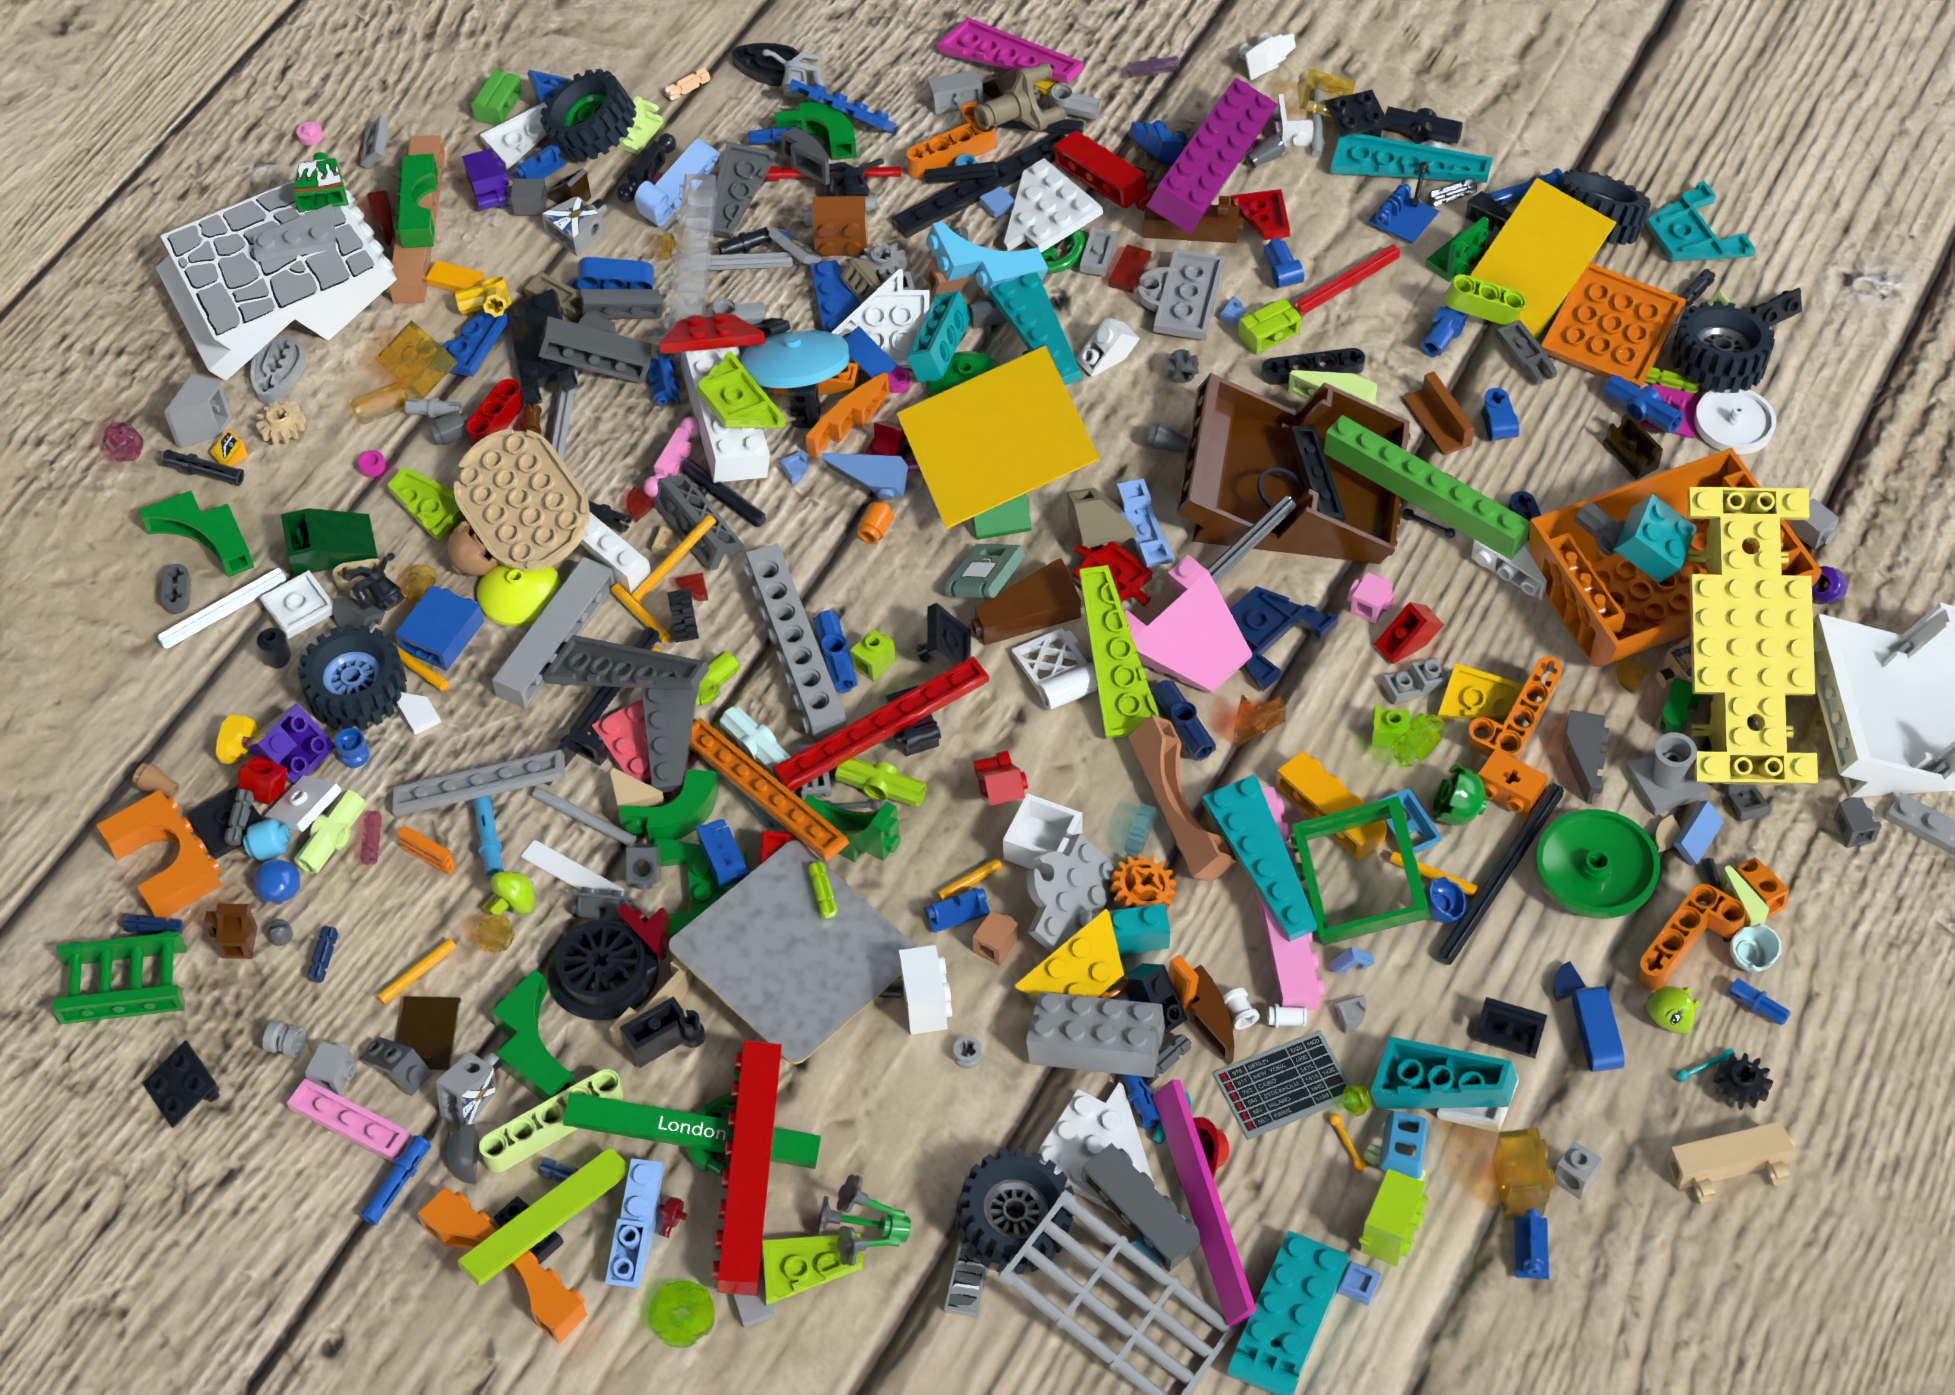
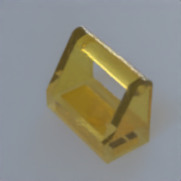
[1298,69,1355,117]

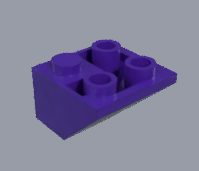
[245,703,336,785]

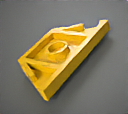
[1015,909,1124,998]

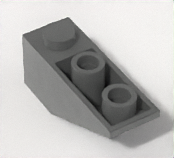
[1563,710,1609,804]

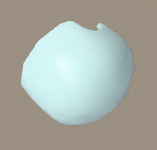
[1730,923,1781,972]

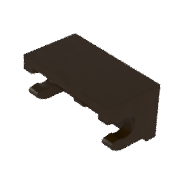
[1603,413,1663,480]

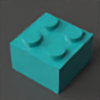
[1614,494,1697,583]

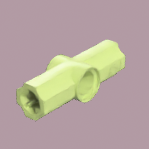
[294,790,366,875]

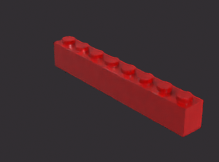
[712,1041,782,1296]

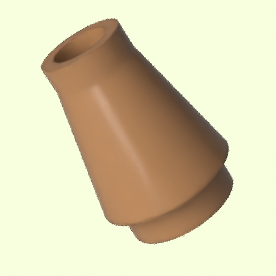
[133,763,180,798]

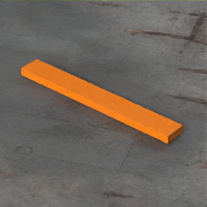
[689,718,849,862]

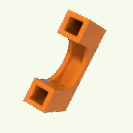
[96,789,222,918]

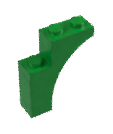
[138,490,255,577]
[803,794,901,862]
[491,969,575,1102]

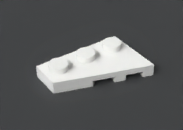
[480,102,547,170]

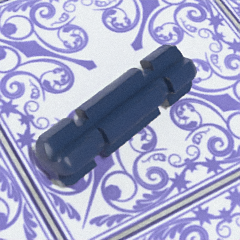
[123,914,184,935]
[306,926,338,983]
[538,1157,580,1183]

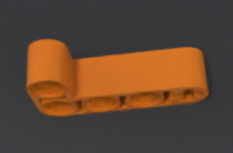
[906,102,996,180]
[1467,656,1562,760]
[1639,884,1746,990]

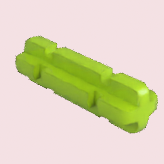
[1646,367,1700,394]
[808,862,837,919]

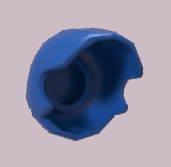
[253,860,300,905]
[1424,876,1466,923]

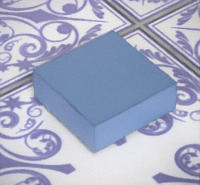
[980,186,1015,218]
[1337,1261,1381,1306]

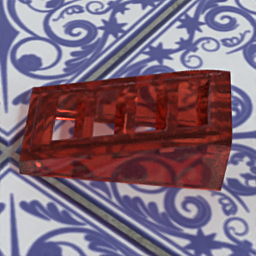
[367,190,393,246]

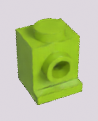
[1371,705,1415,748]

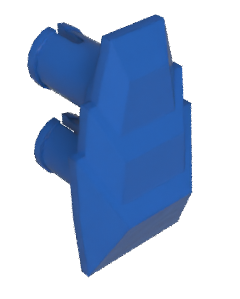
[1128,120,1188,167]

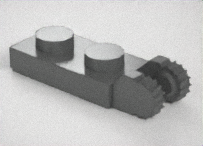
[1495,320,1557,385]

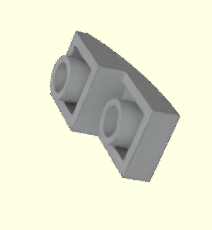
[1381,658,1450,705]

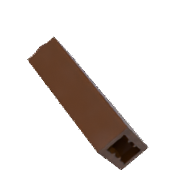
[971,558,1081,646]

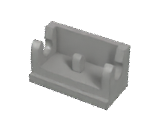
[927,70,984,115]

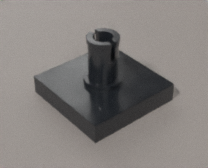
[916,602,971,670]

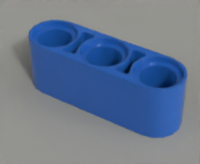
[577,257,654,290]
[1572,986,1625,1072]

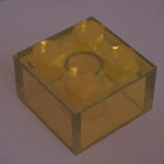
[374,320,458,399]
[1492,1128,1555,1220]

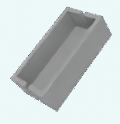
[1026,992,1165,1078]

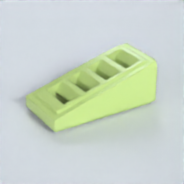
[1720,865,1769,927]

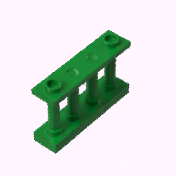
[53,931,187,1024]

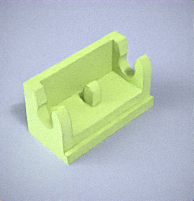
[617,96,663,155]

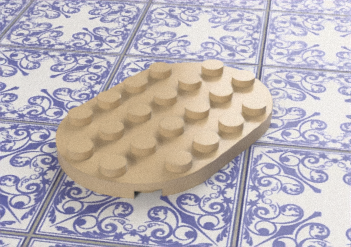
[454,429,590,571]

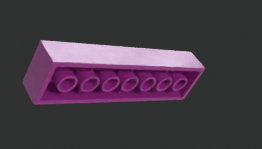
[1147,77,1278,235]

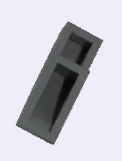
[781,127,830,185]

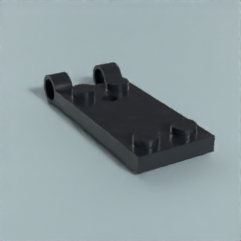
[506,288,578,408]

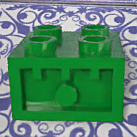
[1425,216,1489,282]

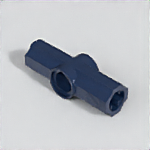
[1151,679,1216,761]

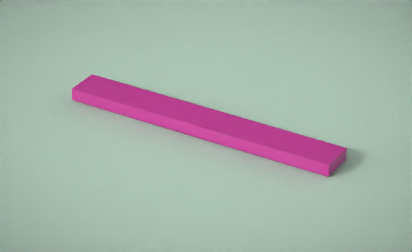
[1153,1079,1257,1326]

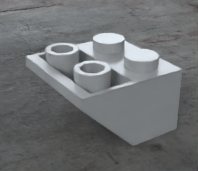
[164,373,232,449]

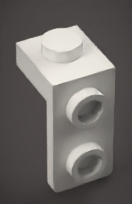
[1273,94,1314,147]

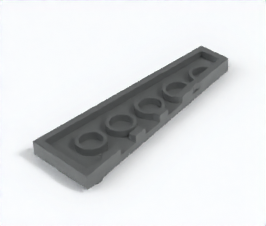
[542,635,709,690]

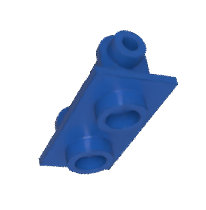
[511,144,567,179]
[648,350,681,406]
[923,887,990,933]
[1514,1208,1549,1280]

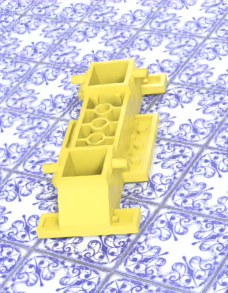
[1686,487,1818,785]

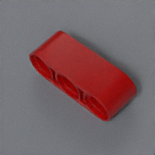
[466,379,523,447]

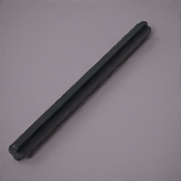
[1437,783,1564,965]

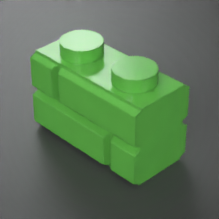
[470,69,523,126]

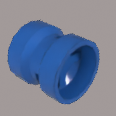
[335,728,369,768]

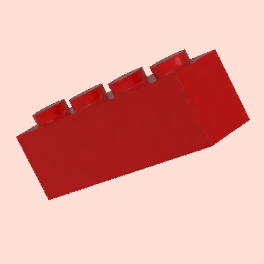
[1054,130,1147,209]

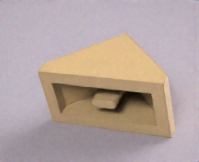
[610,768,665,811]

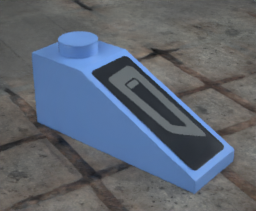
[821,453,908,500]

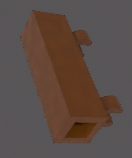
[1144,196,1244,243]

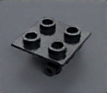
[1324,90,1389,137]
[142,1040,220,1128]

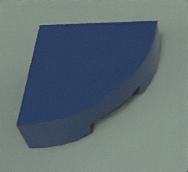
[1553,961,1586,1002]

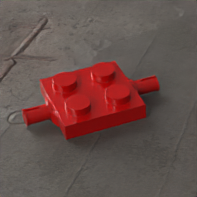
[1072,541,1152,607]

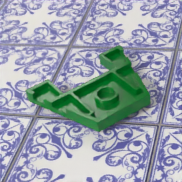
[654,838,747,943]

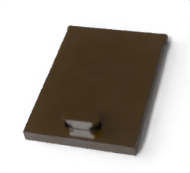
[397,996,461,1070]

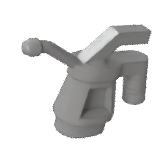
[763,49,825,98]

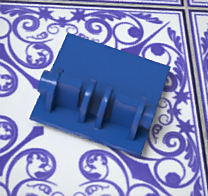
[1368,183,1439,244]

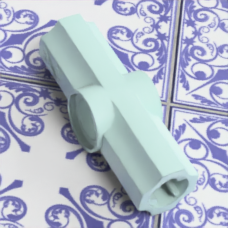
[720,706,791,779]

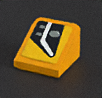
[210,429,248,467]

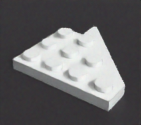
[1004,158,1103,253]
[831,269,930,369]
[1037,1083,1156,1212]

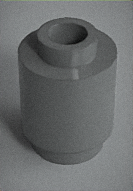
[429,410,469,445]

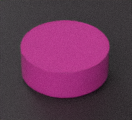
[888,367,910,393]
[357,450,386,477]

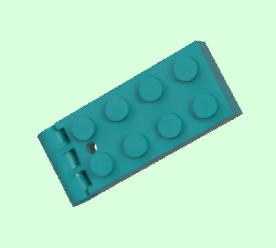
[1227,1230,1350,1395]

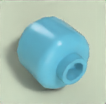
[243,818,291,861]

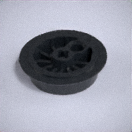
[548,920,659,1020]

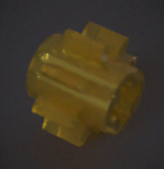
[476,914,515,955]

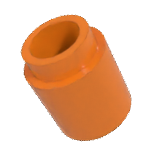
[857,502,894,544]

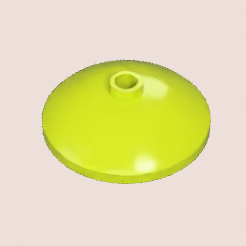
[477,563,561,627]

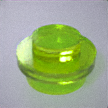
[1342,1084,1371,1116]

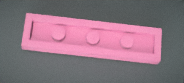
[287,1078,410,1162]

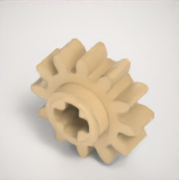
[256,401,306,445]

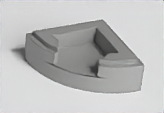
[1334,995,1366,1034]

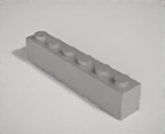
[492,557,616,709]

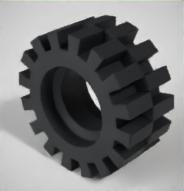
[667,588,699,643]

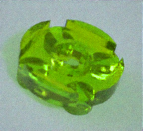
[1390,713,1446,767]
[648,1281,716,1348]

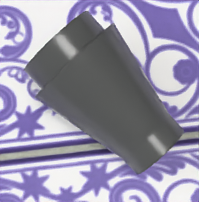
[1246,134,1286,168]
[1146,423,1189,453]

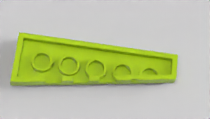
[1079,565,1160,739]

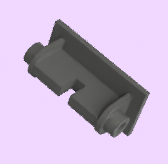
[572,887,637,922]

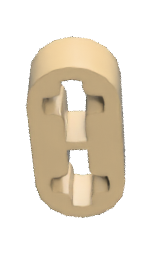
[332,559,388,591]

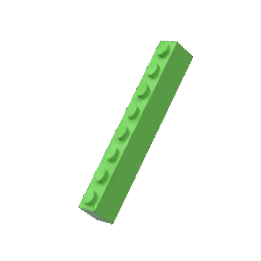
[1324,415,1530,560]

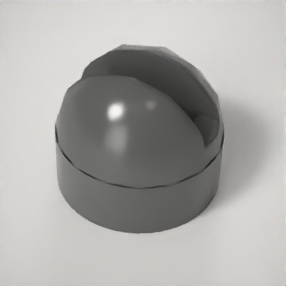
[267,919,293,946]

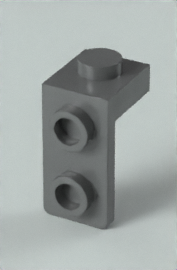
[360,1037,433,1096]

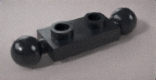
[616,133,677,203]

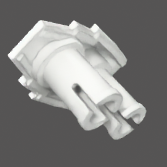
[1238,32,1296,80]

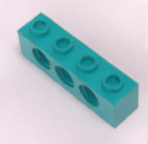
[906,291,971,382]

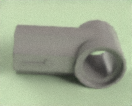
[1049,84,1100,120]
[713,299,766,325]

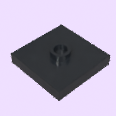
[187,786,264,860]

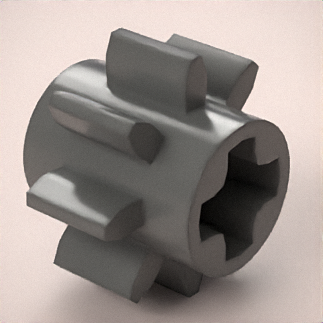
[1166,349,1199,383]

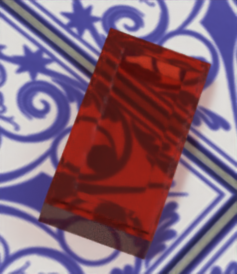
[1108,244,1152,293]

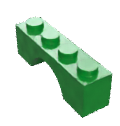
[394,153,438,248]

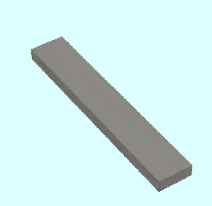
[392,749,565,816]

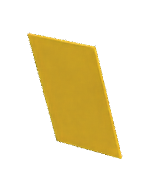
[1470,178,1616,340]

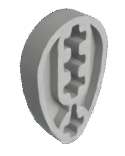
[250,337,306,404]

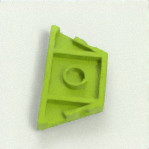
[696,351,786,428]

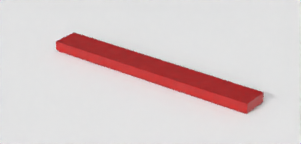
[772,656,989,792]

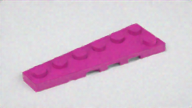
[937,17,1083,84]

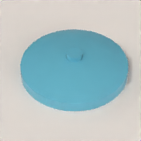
[741,330,850,388]

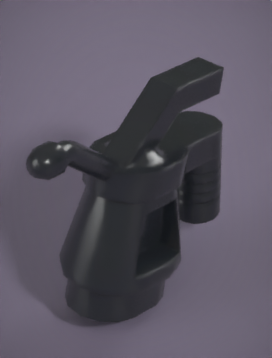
[825,158,884,197]
[754,318,791,338]
[345,553,405,611]

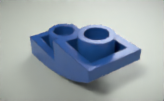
[845,325,897,378]

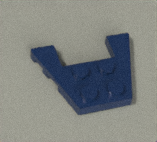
[1229,586,1339,692]

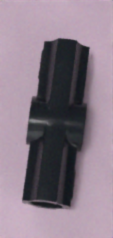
[1385,106,1463,144]

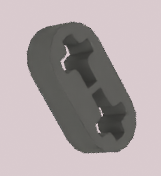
[161,564,191,614]

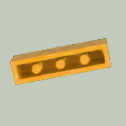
[1275,750,1387,861]

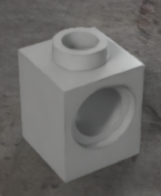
[1552,1141,1602,1199]

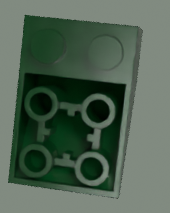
[281,508,378,577]

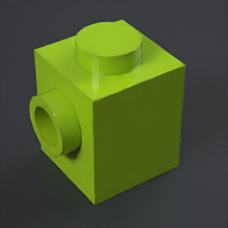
[850,629,896,682]

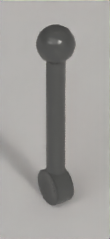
[823,799,883,810]

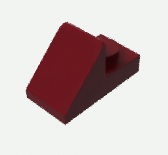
[864,420,907,456]
[616,903,670,961]

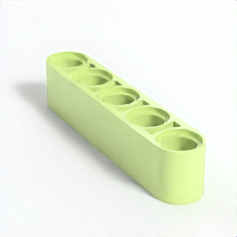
[479,1069,624,1172]

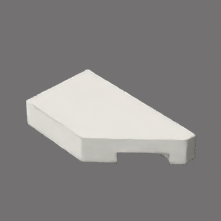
[396,692,441,735]

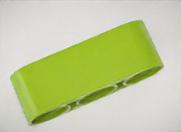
[1443,274,1526,325]

